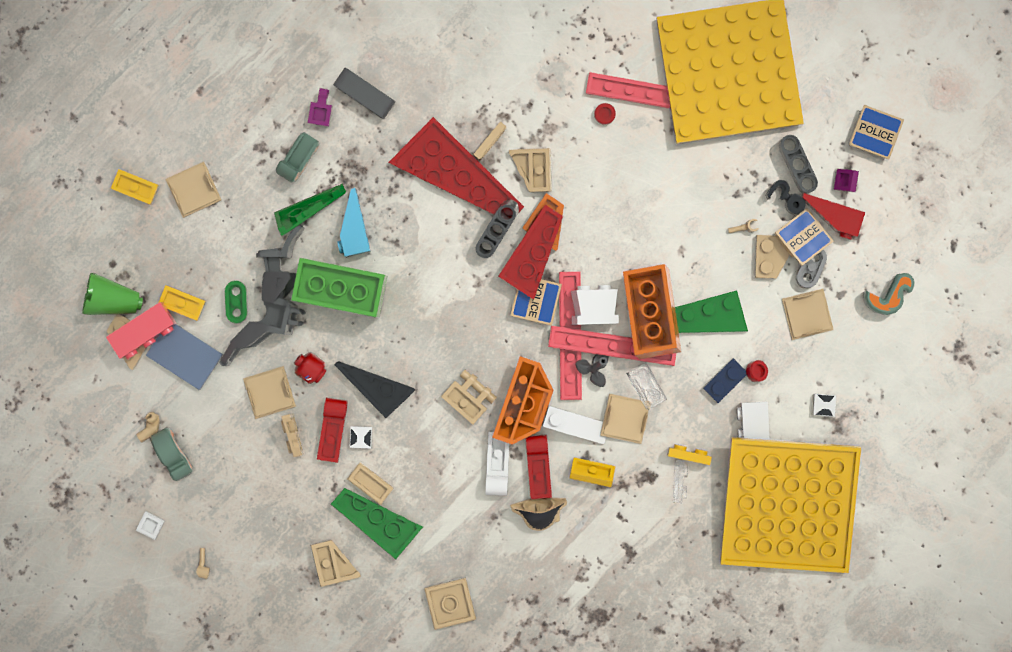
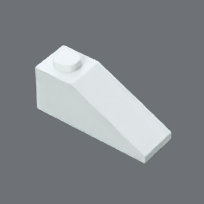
[543,406,606,444]

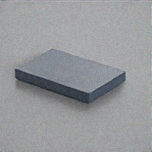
[146,324,223,390]

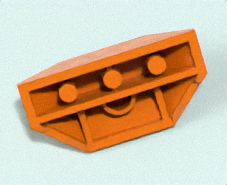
[492,356,554,445]

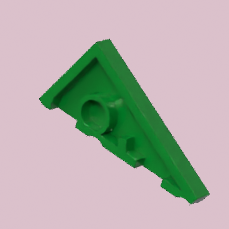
[274,183,346,236]

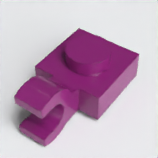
[307,88,333,127]

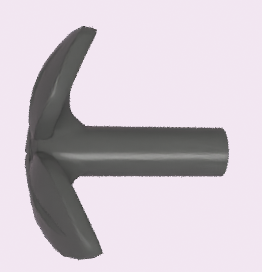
[575,354,609,387]

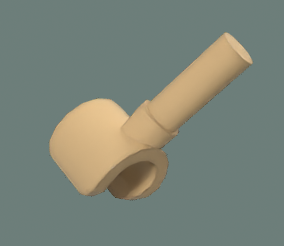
[728,219,759,233]
[196,548,210,579]

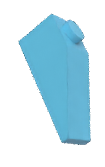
[337,188,371,257]

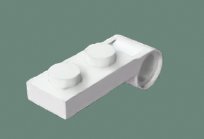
[486,431,509,496]

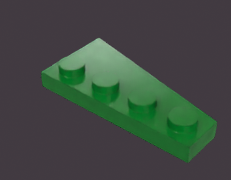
[675,290,748,333]
[330,488,423,560]

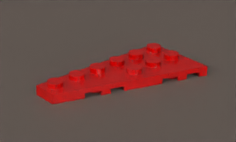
[388,117,524,215]

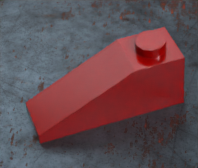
[801,193,865,240]

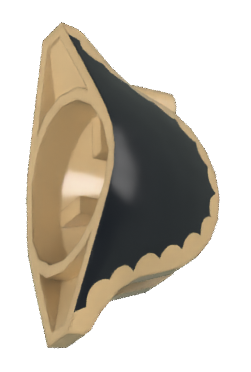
[510,498,567,531]

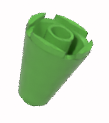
[82,273,143,315]

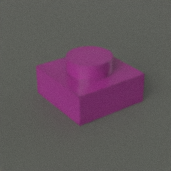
[834,168,859,192]

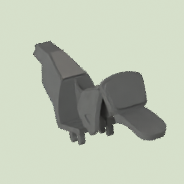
[220,225,306,366]

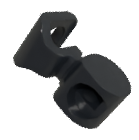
[765,180,806,214]

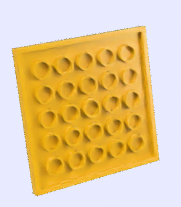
[656,0,804,144]
[720,437,861,573]

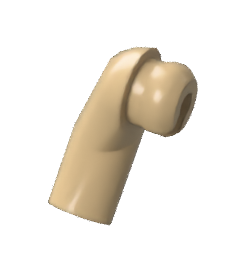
[136,412,160,443]

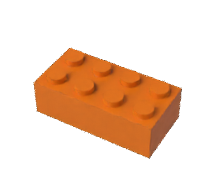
[623,264,681,359]

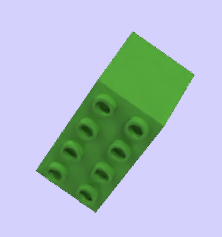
[291,258,388,318]

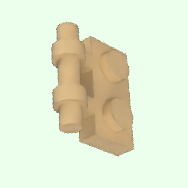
[441,370,497,425]

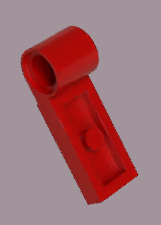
[317,397,348,463]
[526,435,552,499]

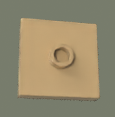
[424,577,476,630]

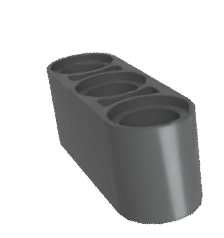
[333,67,395,119]
[779,135,818,194]
[475,200,519,258]

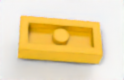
[111,169,159,205]
[158,285,206,321]
[667,444,712,465]
[569,457,615,487]

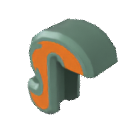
[276,132,319,183]
[863,273,915,315]
[151,427,193,481]

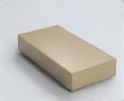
[473,121,506,161]
[347,462,394,505]

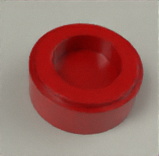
[594,103,616,125]
[746,360,768,382]

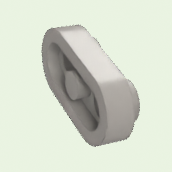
[796,250,827,288]

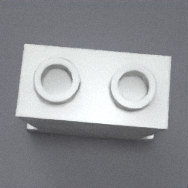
[571,285,619,325]

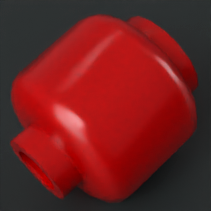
[294,352,326,384]

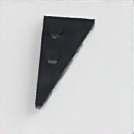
[334,361,415,418]

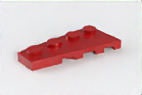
[498,205,563,300]

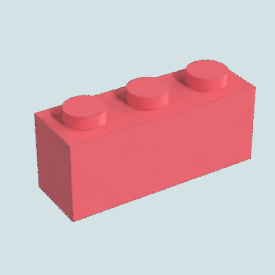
[106,302,177,360]

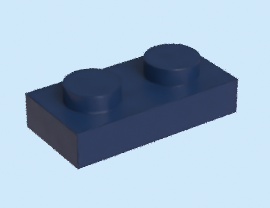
[703,358,746,403]

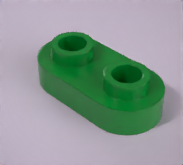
[225,281,248,323]

